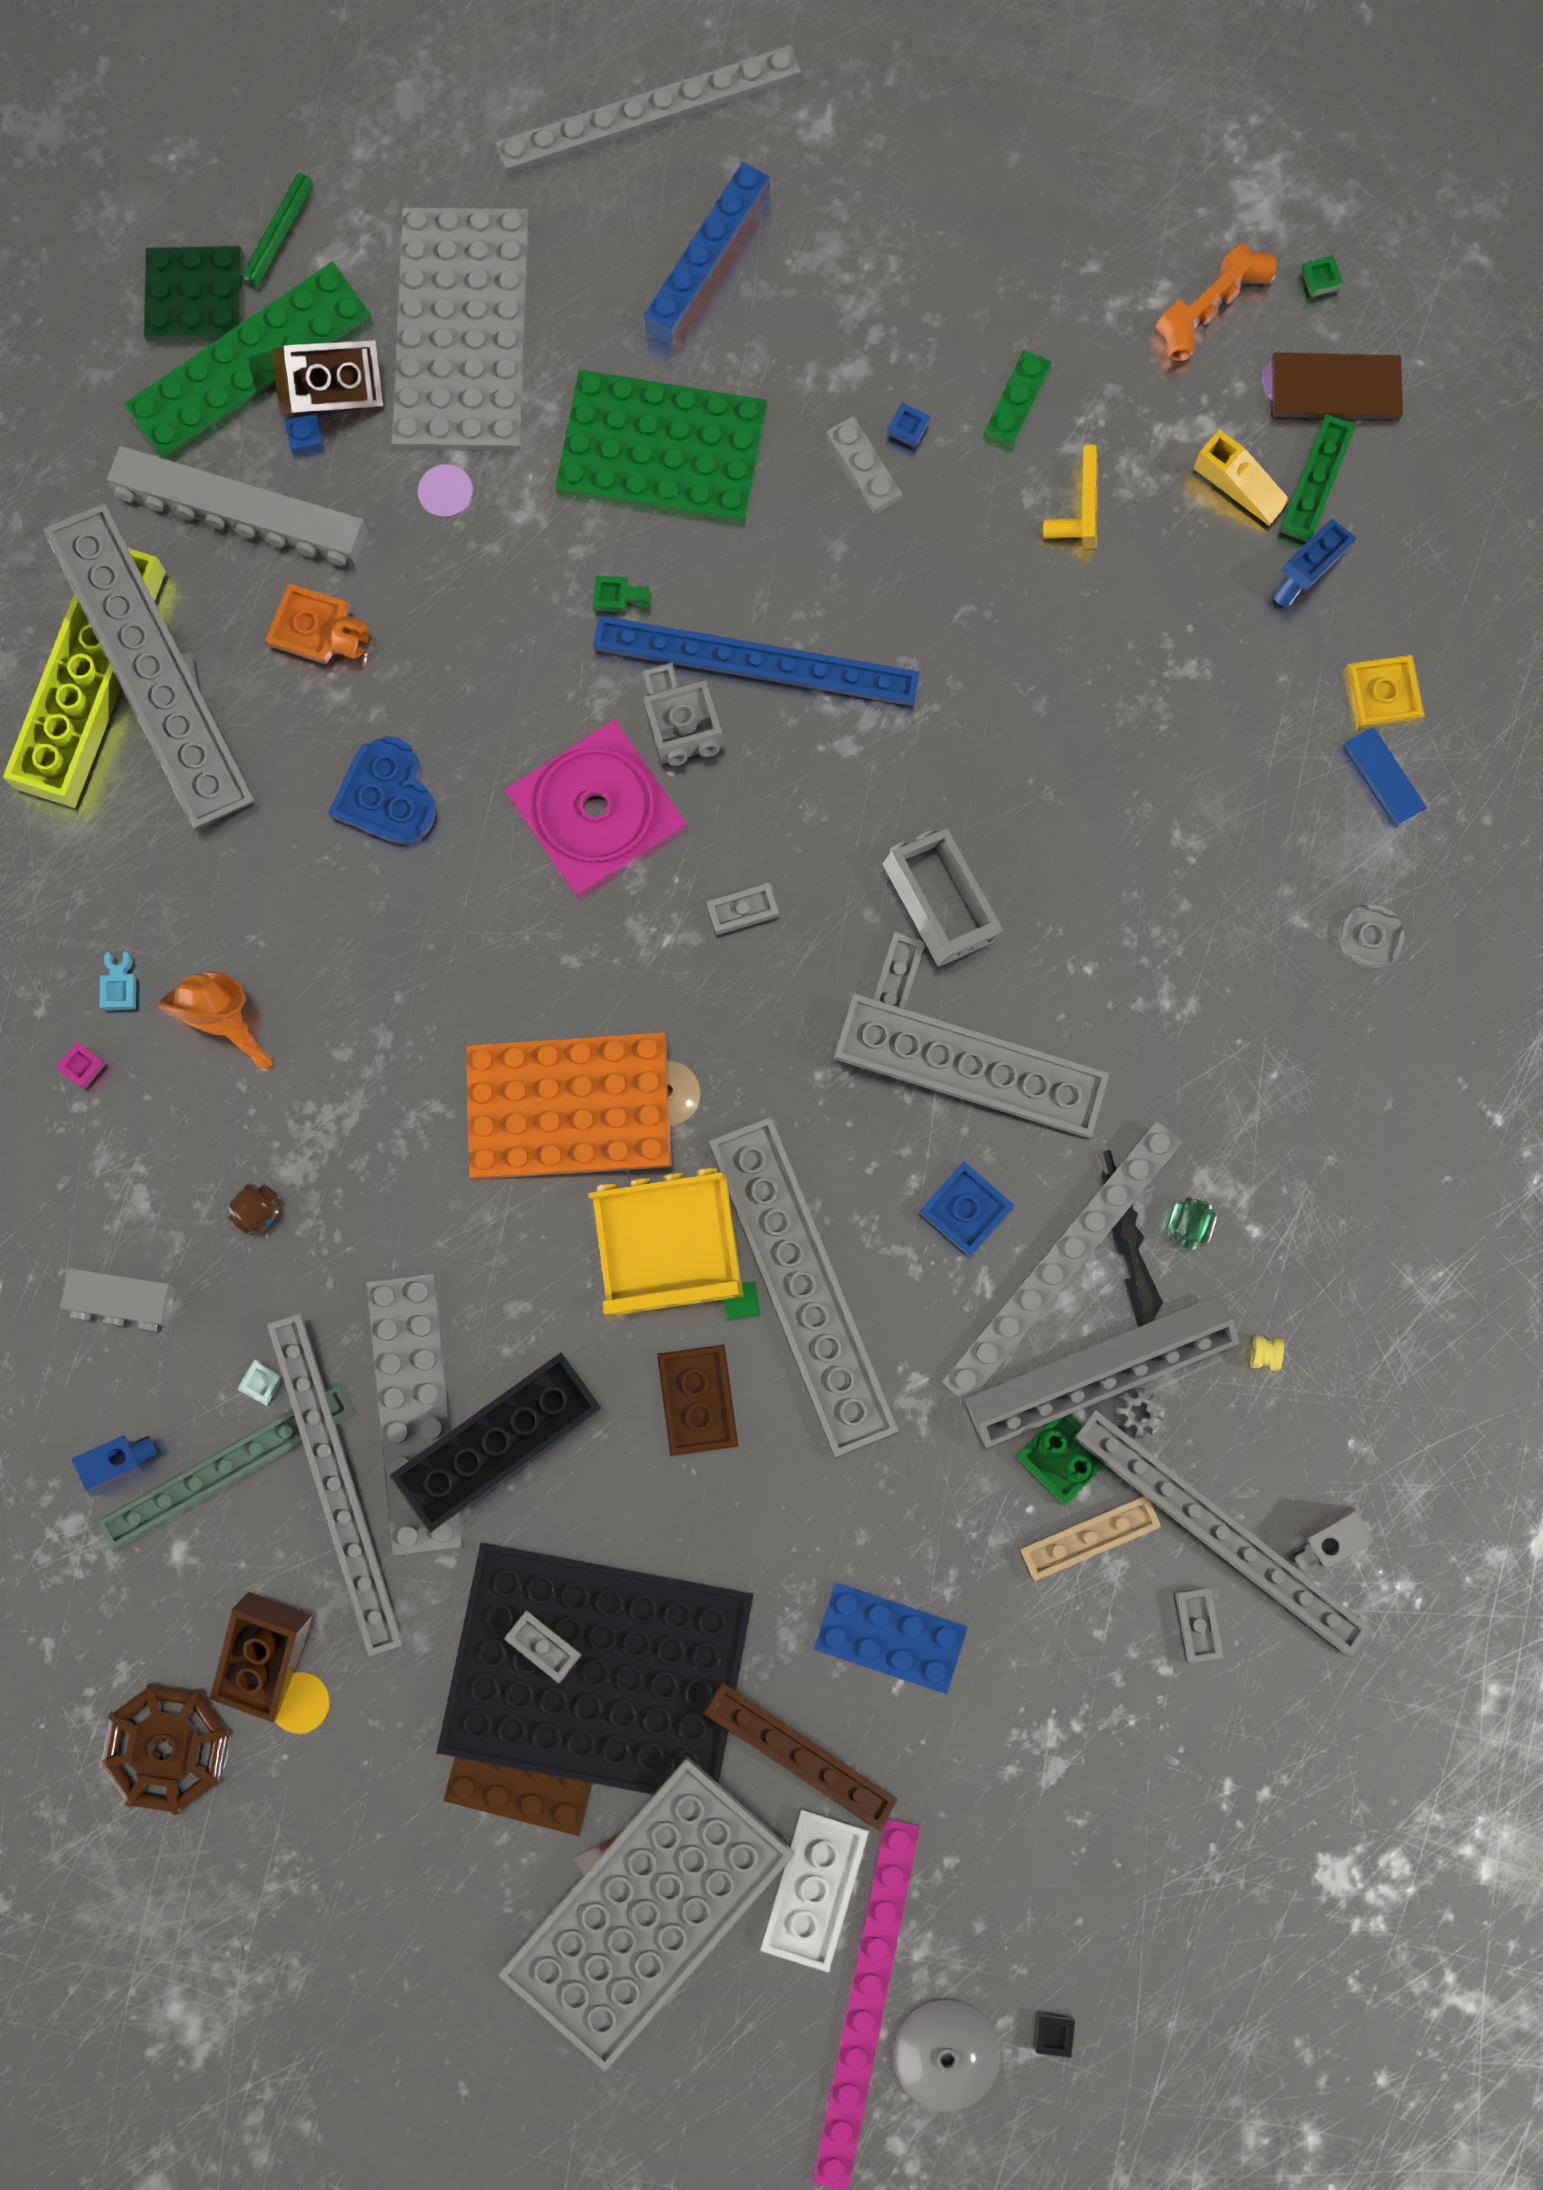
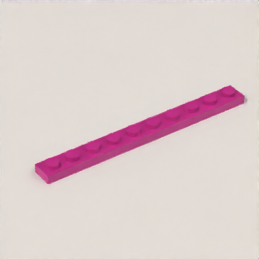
[813,1818,920,2190]

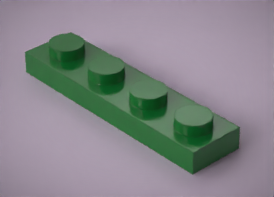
[1279,414,1356,542]

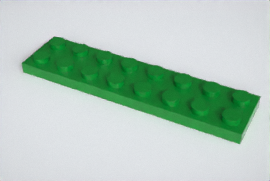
[123,261,371,459]

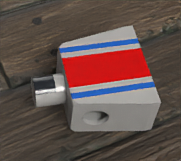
[1292,1507,1376,1572]

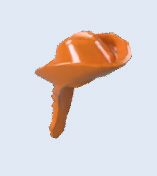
[157,971,273,1069]

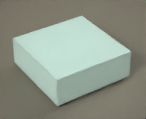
[237,1359,284,1406]

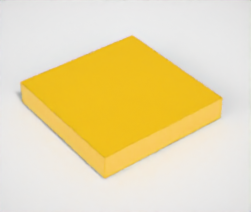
[1346,655,1425,729]

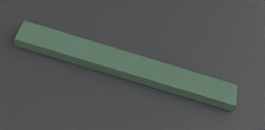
[96,1383,356,1552]

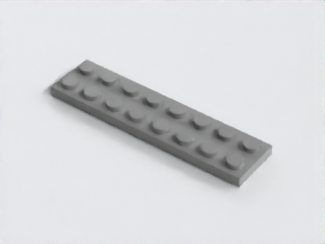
[833,993,1110,1139]
[366,1274,463,1556]

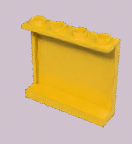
[588,1168,743,1316]

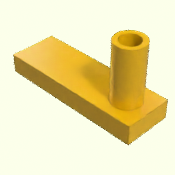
[1043,444,1098,549]

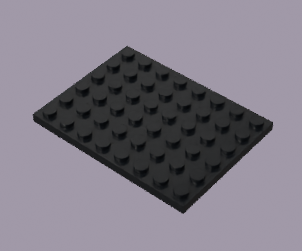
[436,1542,753,1795]

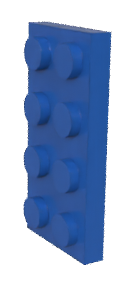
[814,1582,968,1694]

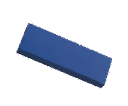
[1344,726,1427,827]

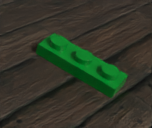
[984,349,1052,449]

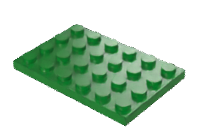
[555,369,767,524]

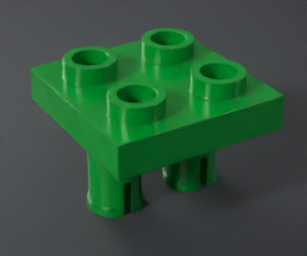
[1015,1414,1105,1506]

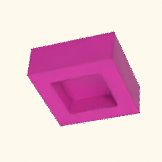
[56,1042,106,1090]

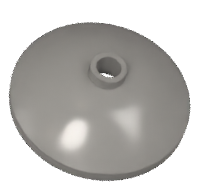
[892,1999,1000,2112]

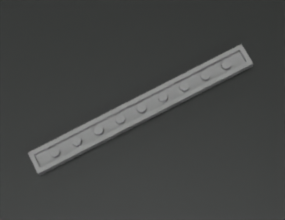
[496,45,801,175]
[941,1121,1183,1403]
[267,1313,403,1657]
[1073,1410,1372,1657]

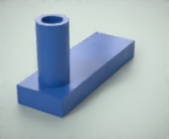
[1274,518,1357,607]

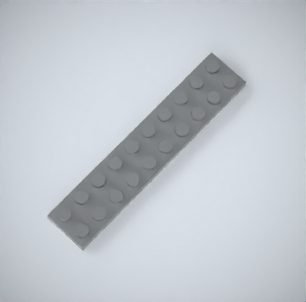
[43,503,254,830]
[709,1117,899,1458]

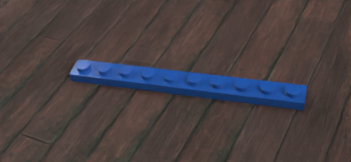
[593,615,920,706]

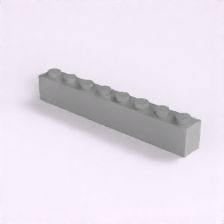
[106,446,368,566]
[965,1295,1240,1448]

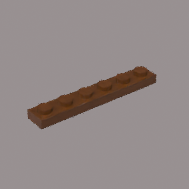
[702,1683,898,1831]

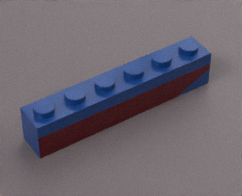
[644,161,770,347]

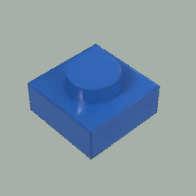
[887,402,931,448]
[285,414,324,455]

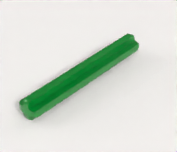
[242,172,313,285]

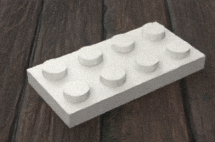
[760,1809,869,1972]

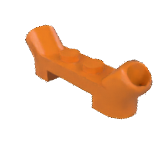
[1155,242,1277,361]

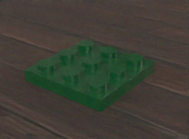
[144,246,243,342]

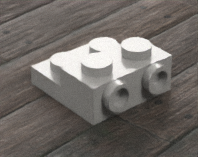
[643,680,725,766]

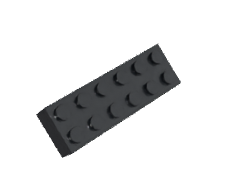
[389,1352,601,1534]

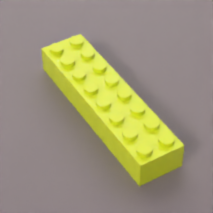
[3,548,166,808]

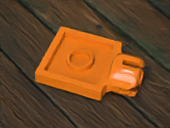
[265,583,369,665]

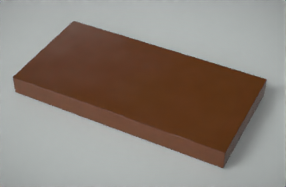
[1272,352,1403,420]

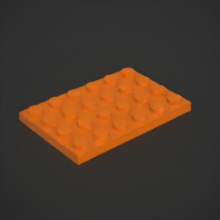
[466,1032,672,1180]

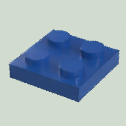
[919,1161,1015,1257]

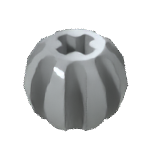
[1113,1387,1164,1439]

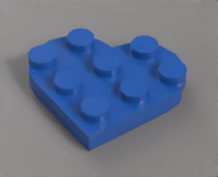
[328,736,436,844]

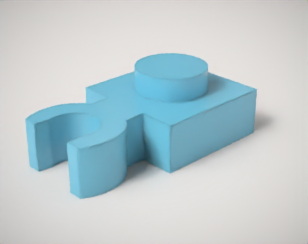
[100,951,136,1011]

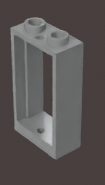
[882,828,1004,967]

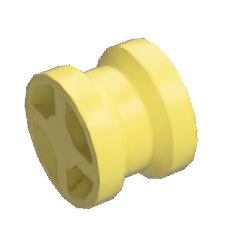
[1250,1334,1284,1372]

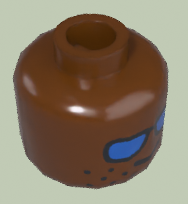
[228,1184,279,1234]

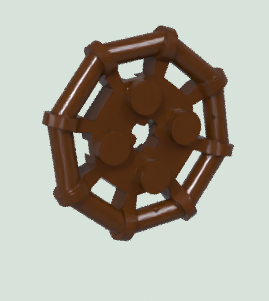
[99,1682,230,1815]

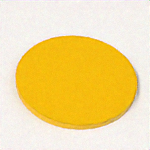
[275,1672,330,1734]

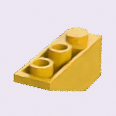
[1193,429,1290,526]

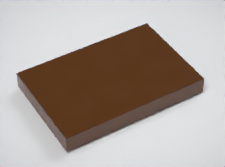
[657,1344,739,1456]

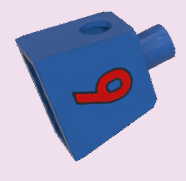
[71,1435,157,1497]

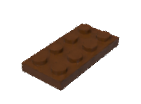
[443,1757,593,1836]

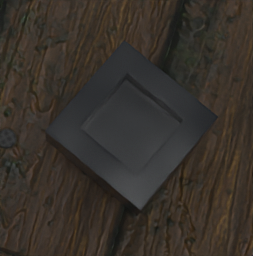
[1035,2014,1075,2058]

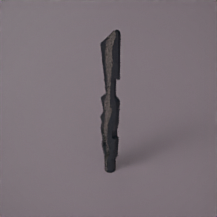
[1098,1150,1163,1327]

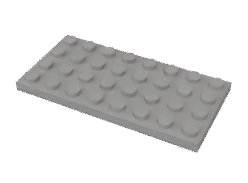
[392,207,530,451]
[498,1756,795,2072]

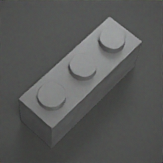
[60,1268,176,1332]

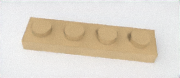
[1020,1496,1162,1582]

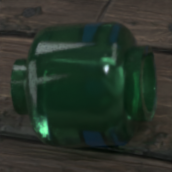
[1168,1197,1218,1249]

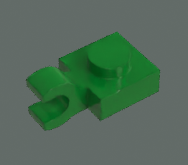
[593,575,652,613]

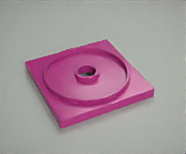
[505,719,687,898]

